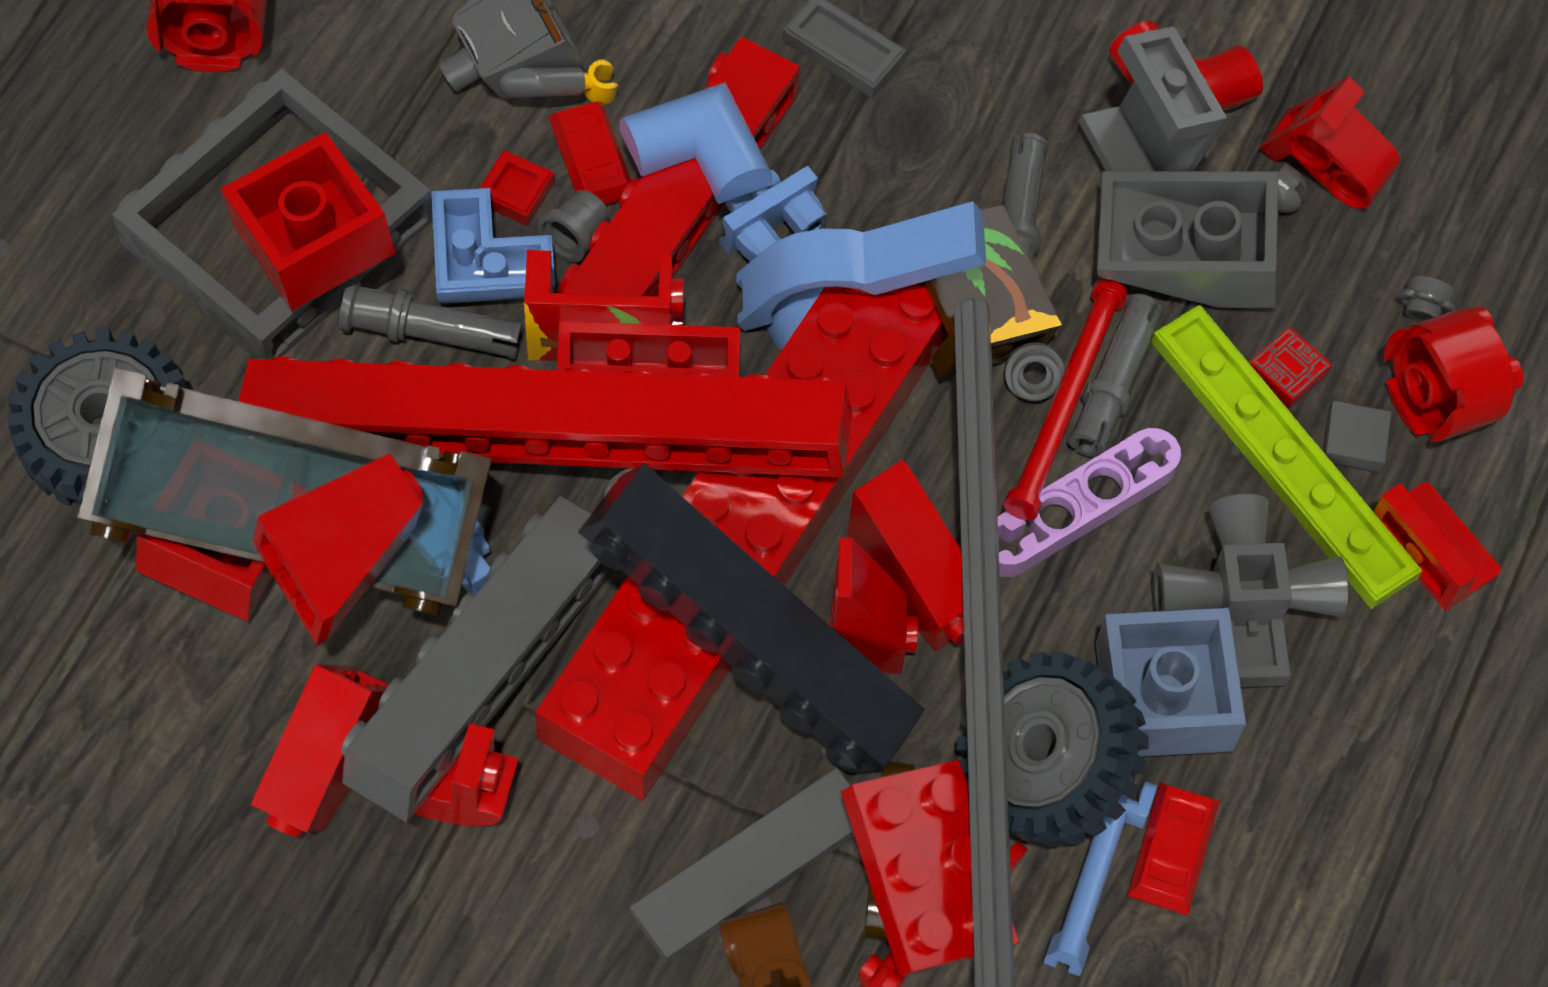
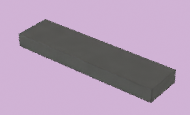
[630,768,854,964]

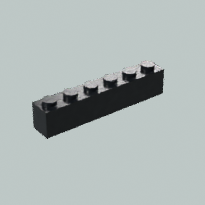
[578,463,925,774]

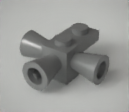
[1153,493,1348,687]

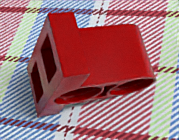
[1259,76,1400,209]

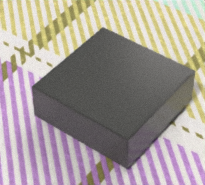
[1323,401,1391,473]

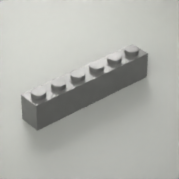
[341,496,613,823]

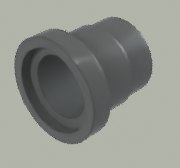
[537,190,609,262]

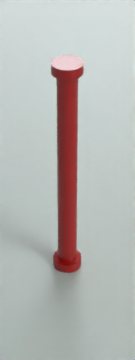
[1003,279,1128,520]

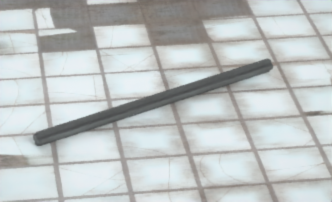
[954,298,1015,987]

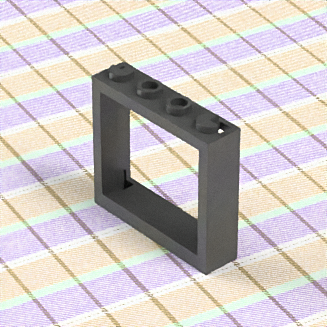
[112,68,433,359]

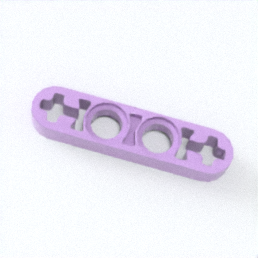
[998,428,1181,577]

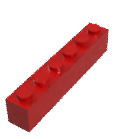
[558,36,800,296]

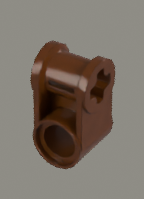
[719,902,811,987]

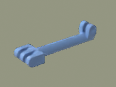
[1043,776,1157,977]

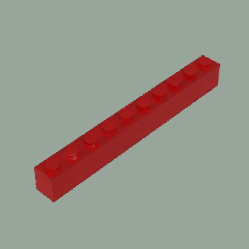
[238,356,852,477]

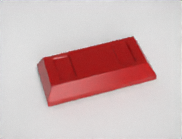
[548,101,631,206]
[1127,781,1220,916]

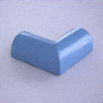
[619,82,773,204]
[431,188,555,304]

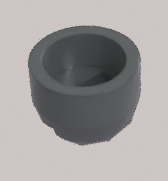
[1278,162,1309,213]

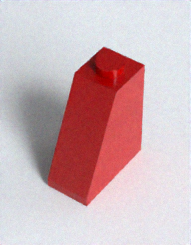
[252,453,423,646]
[847,459,964,652]
[251,664,389,837]

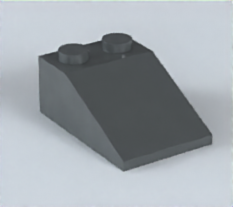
[1097,171,1278,308]

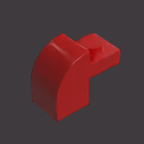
[413,723,518,827]

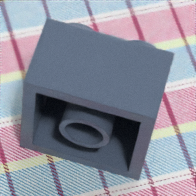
[1095,608,1246,757]

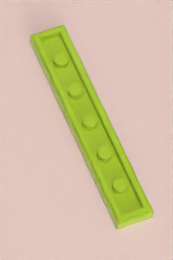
[1151,305,1422,610]

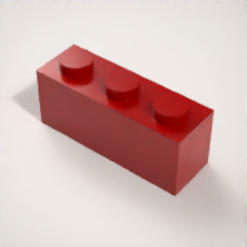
[557,321,740,377]

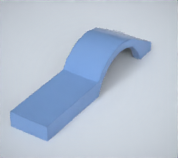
[736,201,986,331]

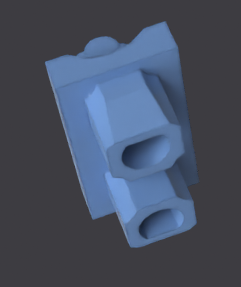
[719,166,827,262]

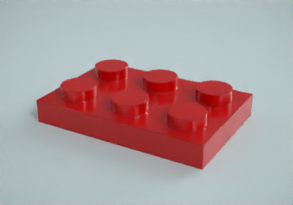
[840,760,1019,978]

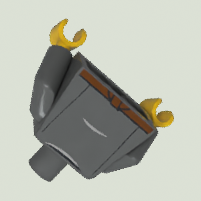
[439,0,619,105]

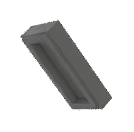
[782,0,907,99]

